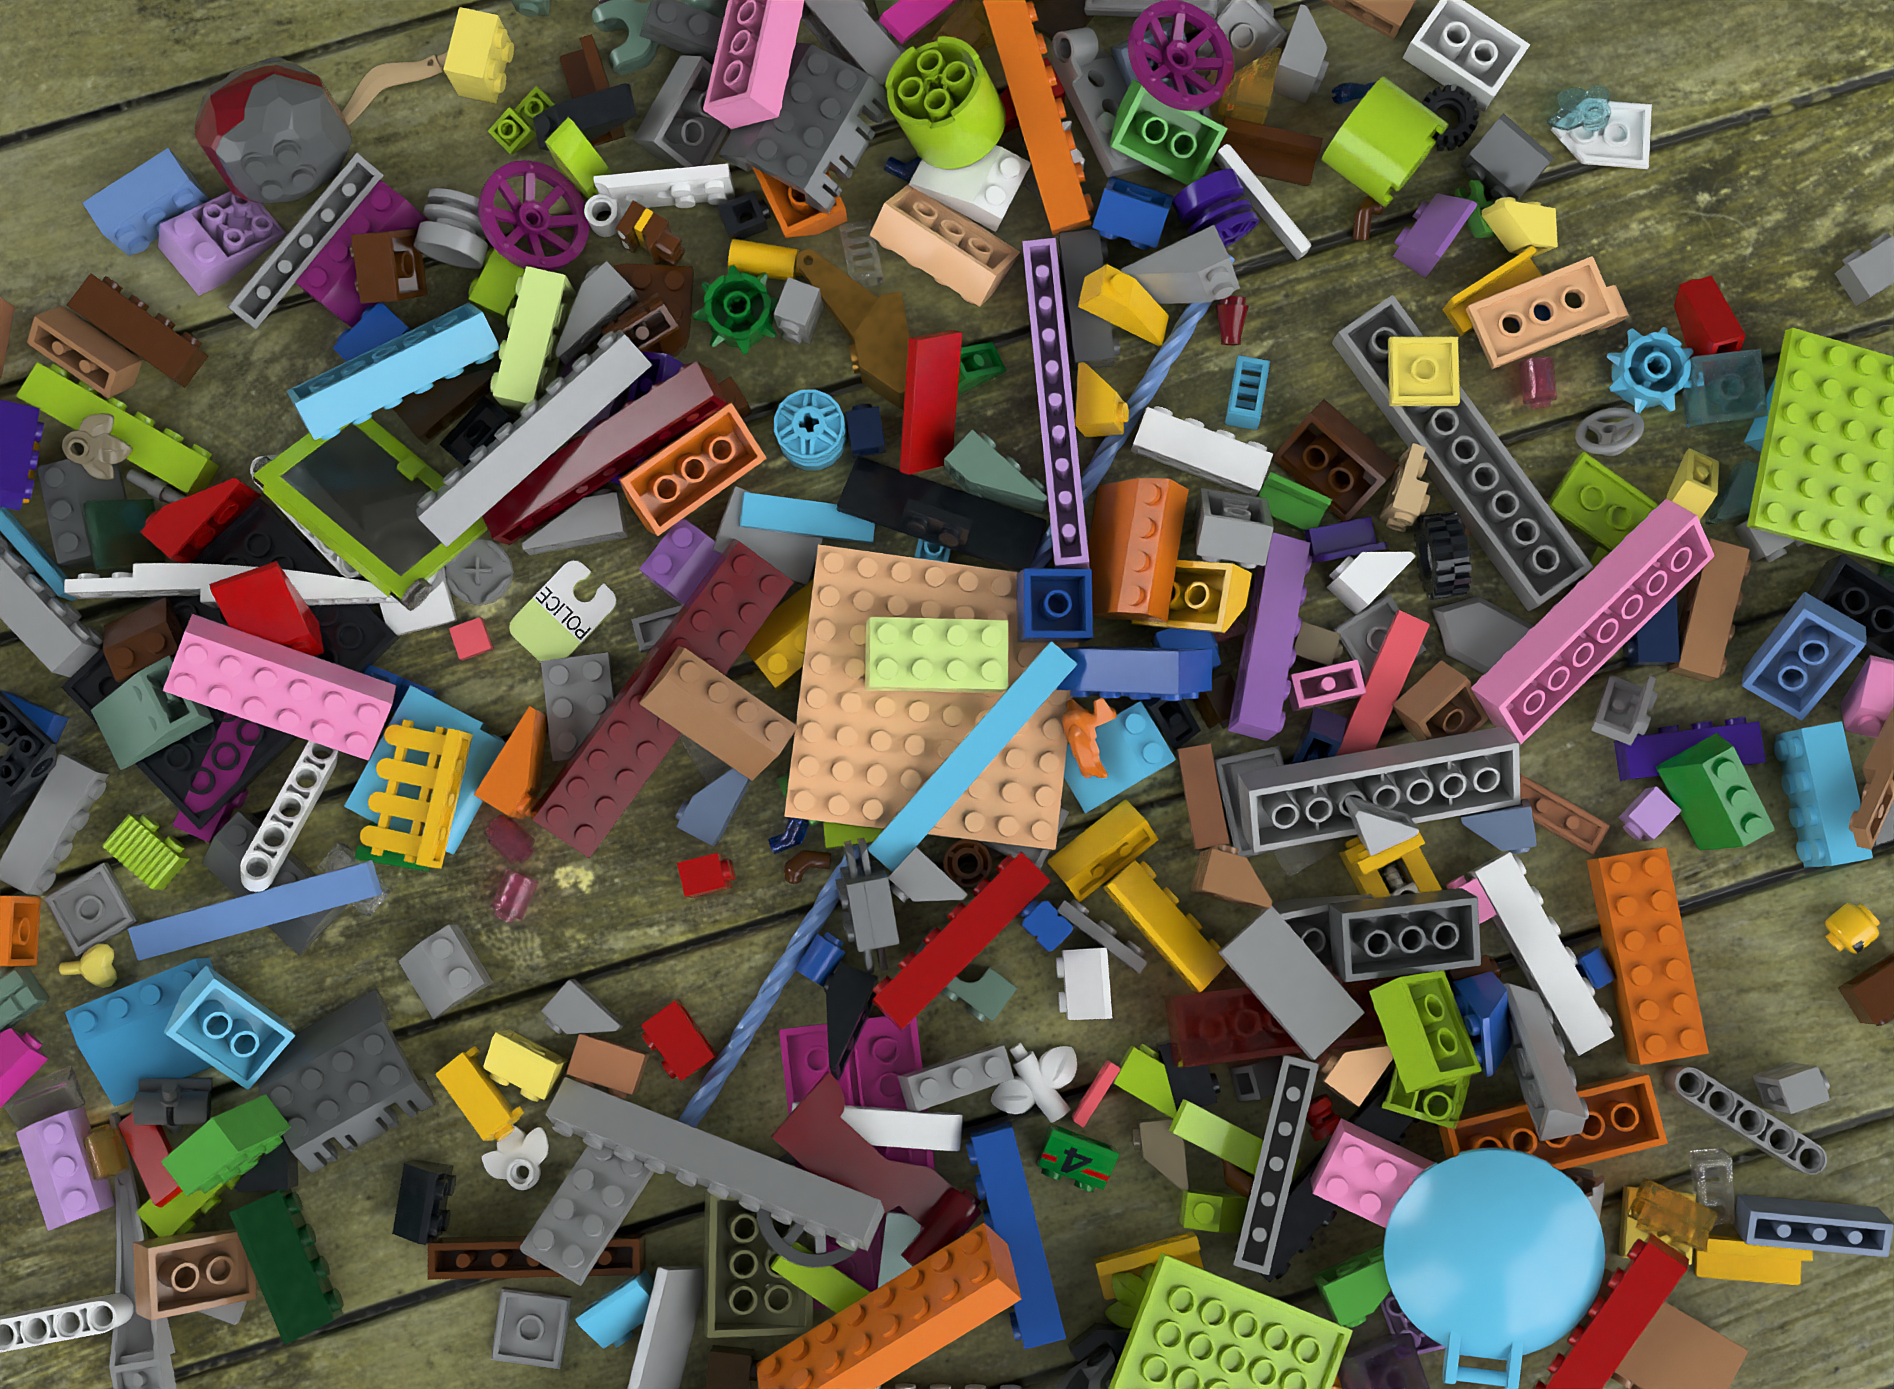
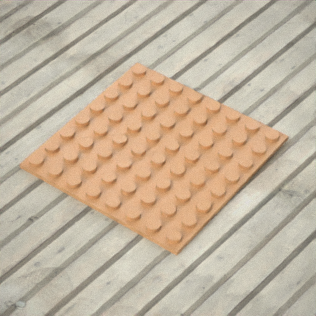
[784,544,1079,850]

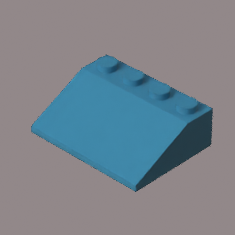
[65,958,214,1107]

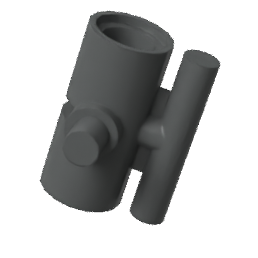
[133,1077,213,1134]

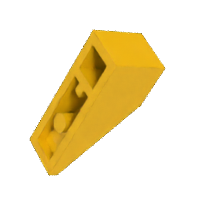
[1078,264,1169,346]

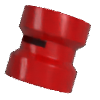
[1306,1094,1341,1141]

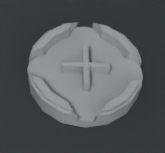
[445,539,514,606]

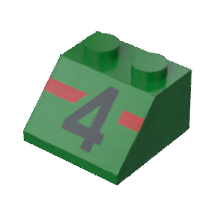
[1036,1123,1120,1193]

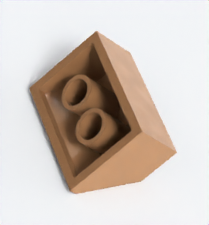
[1190,844,1272,909]

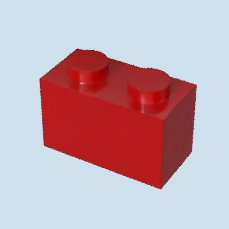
[677,853,736,898]
[641,999,718,1082]

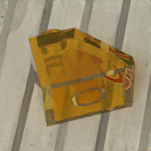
[1217,47,1281,125]

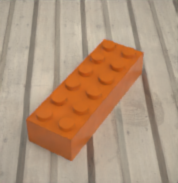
[1587,847,1709,1065]
[1438,1072,1668,1170]

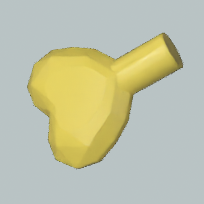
[59,943,117,988]

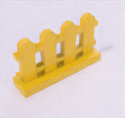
[360,719,473,869]

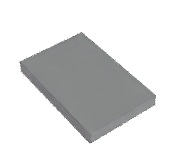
[712,486,823,586]
[1214,745,1303,857]

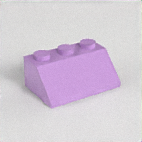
[16,1107,116,1231]

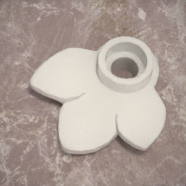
[482,1125,549,1190]

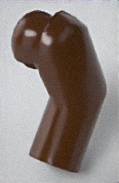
[1352,196,1384,240]
[783,850,831,884]
[1222,1159,1255,1198]

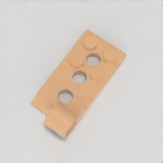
[1466,256,1629,369]

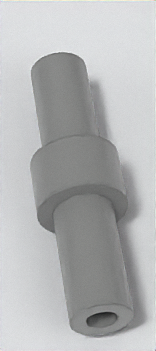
[126,468,187,503]

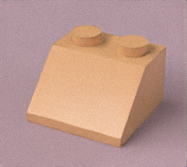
[1316,1041,1393,1107]

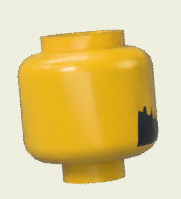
[1825,903,1880,954]

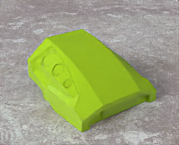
[1382,1064,1471,1129]

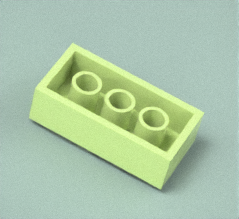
[490,266,577,415]
[865,617,1008,693]

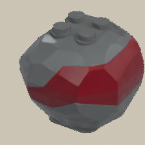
[194,57,352,203]

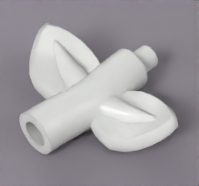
[991,1042,1077,1123]

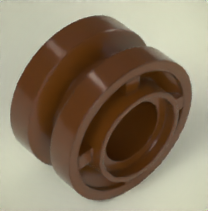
[944,839,992,888]

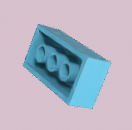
[1774,721,1873,868]

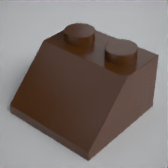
[350,228,428,303]
[103,597,184,684]

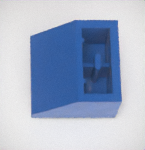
[1453,971,1511,1077]

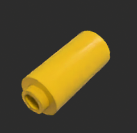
[728,238,802,281]

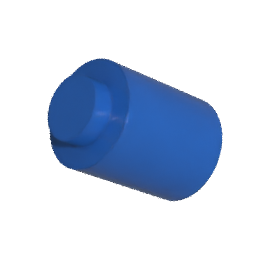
[795,932,846,987]

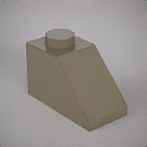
[1132,1117,1189,1190]

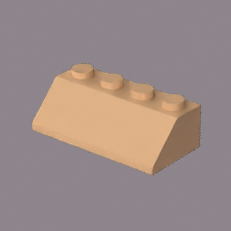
[870,184,1021,307]

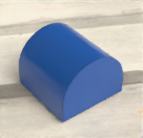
[1575,946,1616,989]

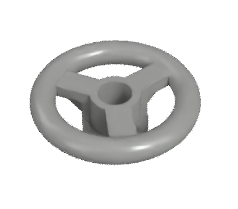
[1575,408,1644,456]

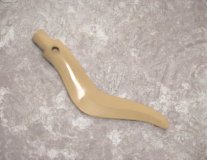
[342,52,448,125]

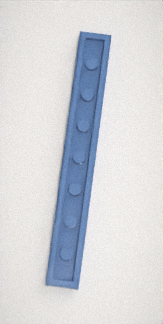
[128,860,382,961]

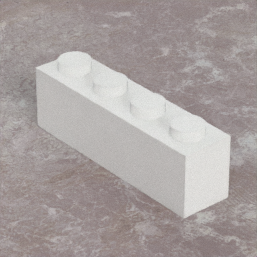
[1131,406,1273,497]

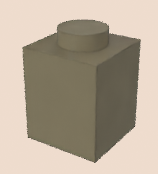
[1293,622,1343,668]

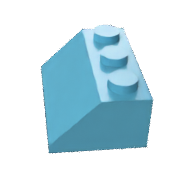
[164,965,296,1090]

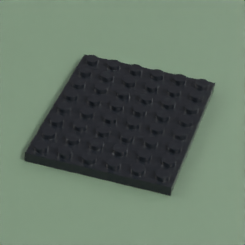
[61,497,400,830]

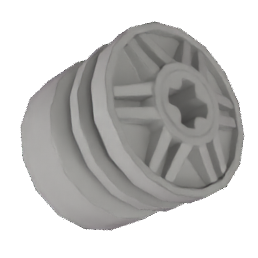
[414,188,488,269]

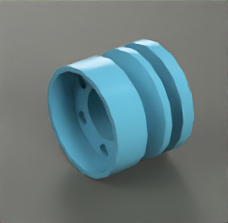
[774,389,847,471]

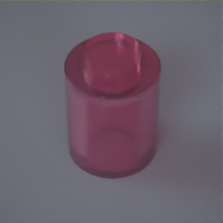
[1519,357,1558,409]
[490,869,538,924]

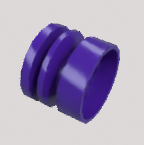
[1172,169,1259,248]

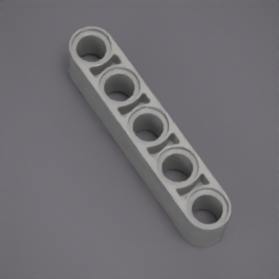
[1664,1065,1827,1175]

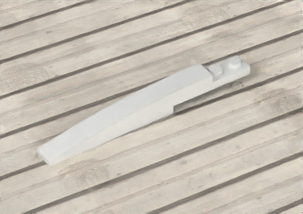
[64,563,414,608]

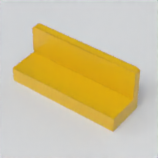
[1442,246,1542,336]
[1047,800,1159,903]
[1093,1231,1204,1300]
[1694,1234,1813,1285]

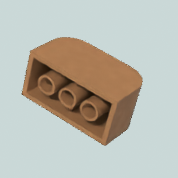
[1574,1268,1749,1389]

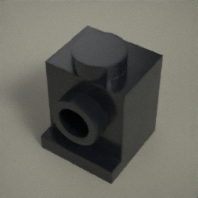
[717,191,771,242]

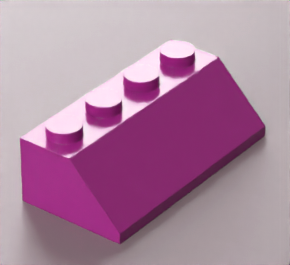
[295,180,429,328]

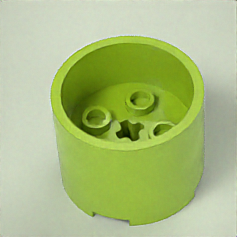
[885,36,1006,169]
[1321,76,1449,208]

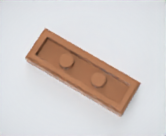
[1176,743,1230,850]
[1520,774,1610,855]

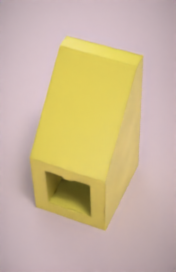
[1481,197,1558,257]

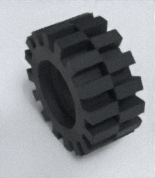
[1422,85,1479,151]

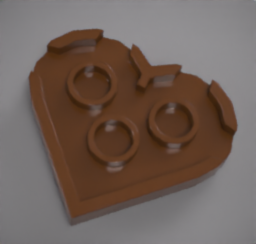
[612,263,694,358]

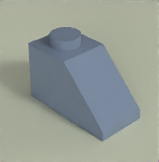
[1460,798,1537,854]

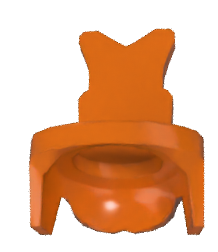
[1062,698,1117,778]

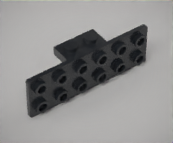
[836,457,1046,572]

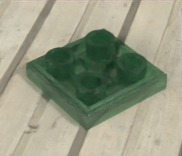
[83,499,165,570]

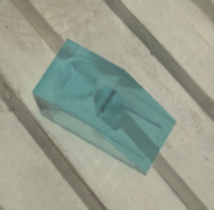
[1705,459,1759,526]

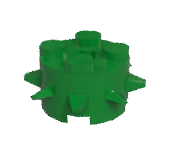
[693,265,779,355]

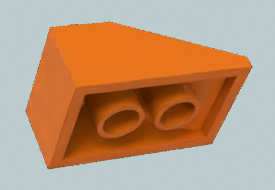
[474,706,548,820]

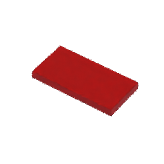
[900,330,962,475]

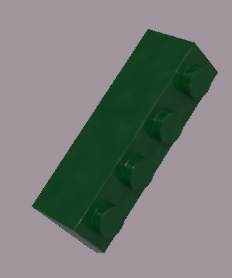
[229,1188,344,1345]

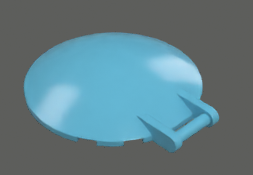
[1383,1148,1605,1389]

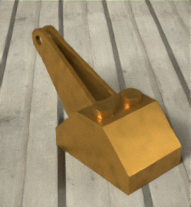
[796,249,910,409]

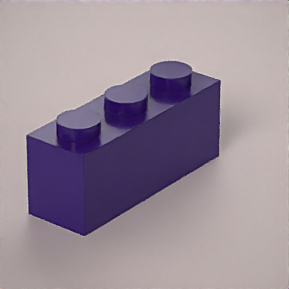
[0,400,44,511]

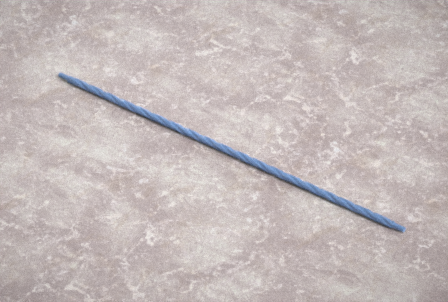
[664,254,1235,1173]

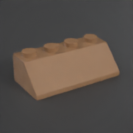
[639,646,798,781]

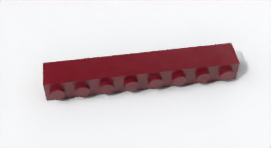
[482,361,728,546]

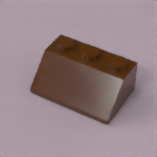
[1272,399,1400,522]

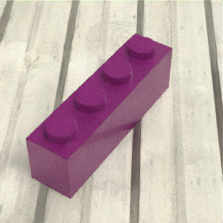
[172,712,265,843]

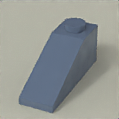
[675,768,751,847]

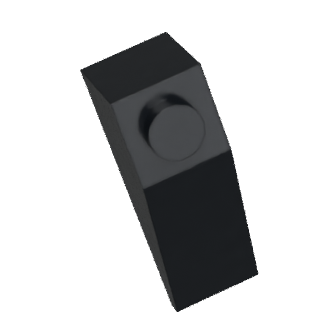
[532,83,637,151]
[824,963,879,1081]

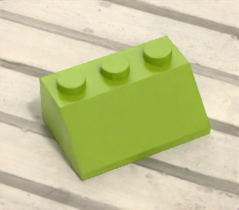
[1369,970,1482,1093]

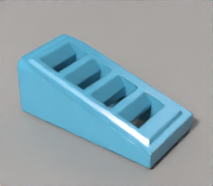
[1225,355,1270,430]

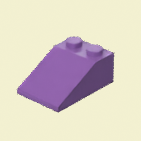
[639,518,721,606]

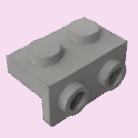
[1591,675,1658,746]

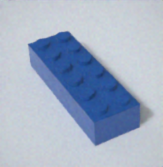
[966,1121,1066,1349]

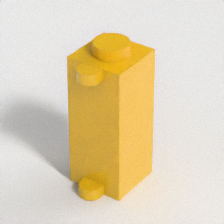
[435,1046,524,1142]

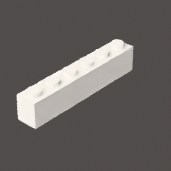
[1467,852,1614,1056]

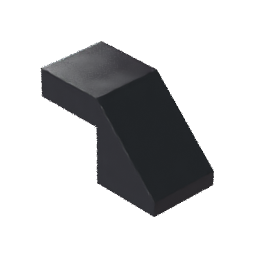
[1068,1322,1132,1362]

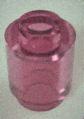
[484,814,535,864]

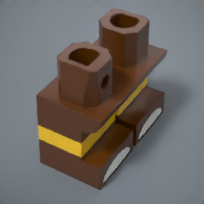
[616,200,685,266]

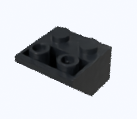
[392,1160,456,1245]

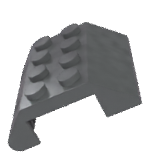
[719,43,890,214]
[257,989,436,1173]

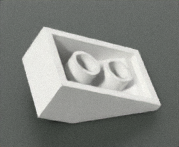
[909,145,1031,232]

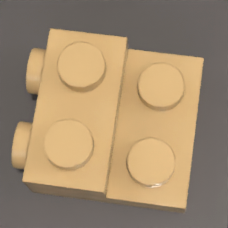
[1379,443,1430,532]

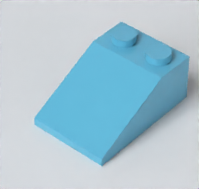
[1064,701,1176,814]

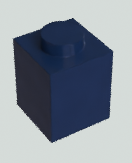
[846,404,886,458]

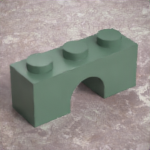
[915,927,1017,1022]

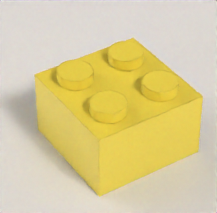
[443,7,514,104]

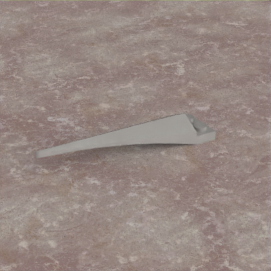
[109,1112,177,1389]

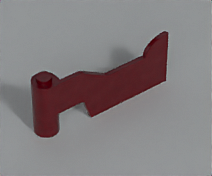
[771,1071,982,1267]

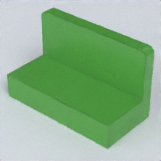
[1257,472,1332,534]

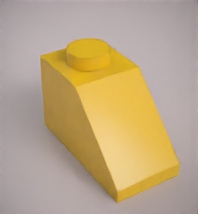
[1075,362,1129,438]

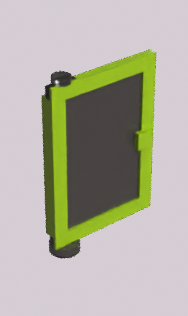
[253,418,488,611]

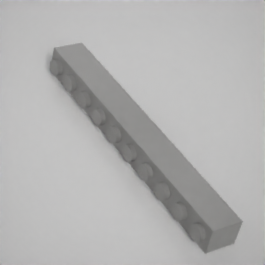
[546,1077,885,1251]

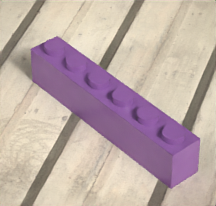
[1228,532,1312,741]

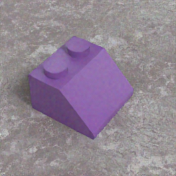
[1393,193,1478,278]

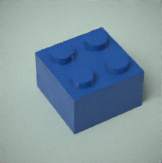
[1092,176,1174,250]
[1016,569,1093,643]

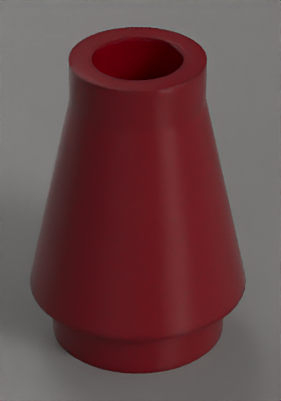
[1216,296,1249,346]

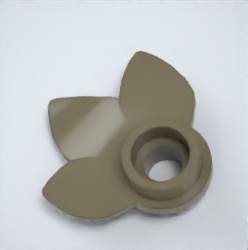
[62,413,133,480]

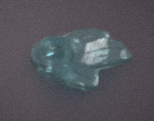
[1547,84,1611,132]

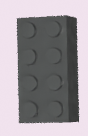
[1328,888,1481,982]

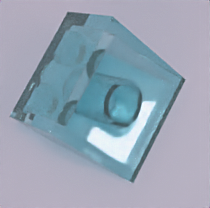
[1683,349,1768,428]

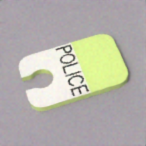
[509,560,617,662]

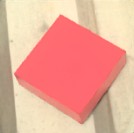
[449,617,494,661]

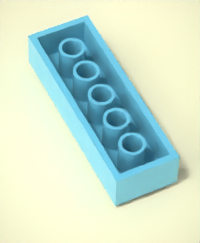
[286,302,500,440]

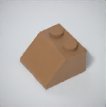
[1392,660,1489,741]

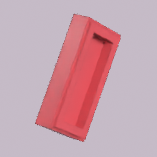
[1071,1060,1121,1128]

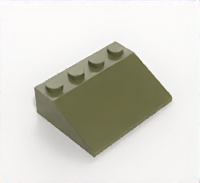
[702,1188,814,1338]

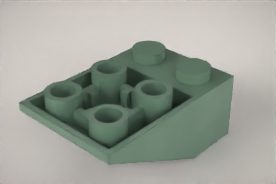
[944,429,1048,515]
[91,656,214,770]

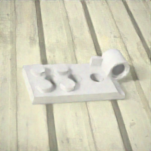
[584,164,736,237]

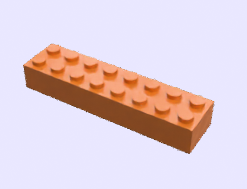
[756,1223,1022,1389]

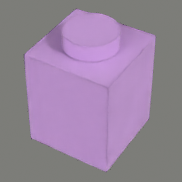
[1618,786,1682,841]

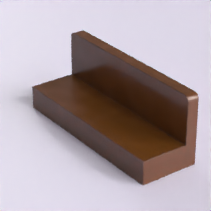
[560,34,626,147]
[1214,117,1323,186]

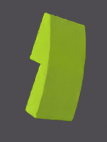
[488,86,556,155]

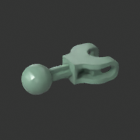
[592,0,728,75]

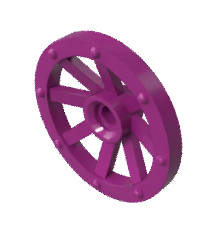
[1128,0,1234,111]
[478,160,589,271]

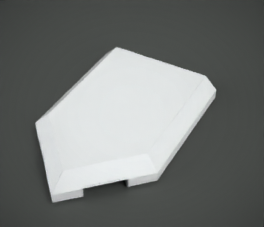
[1551,99,1652,169]

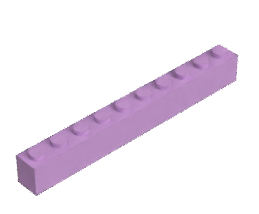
[1022,238,1090,569]

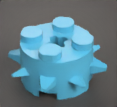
[1607,327,1696,413]

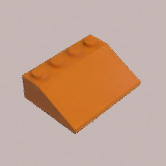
[1088,478,1189,623]

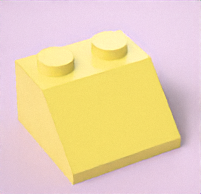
[483,1029,570,1102]

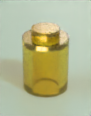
[83,1124,130,1181]

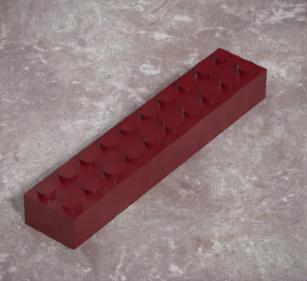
[530,538,793,858]

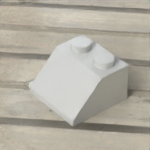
[1326,552,1416,615]
[1056,947,1112,1020]

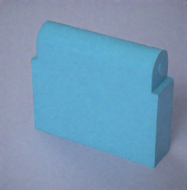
[344,685,506,855]

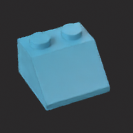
[575,1269,654,1349]

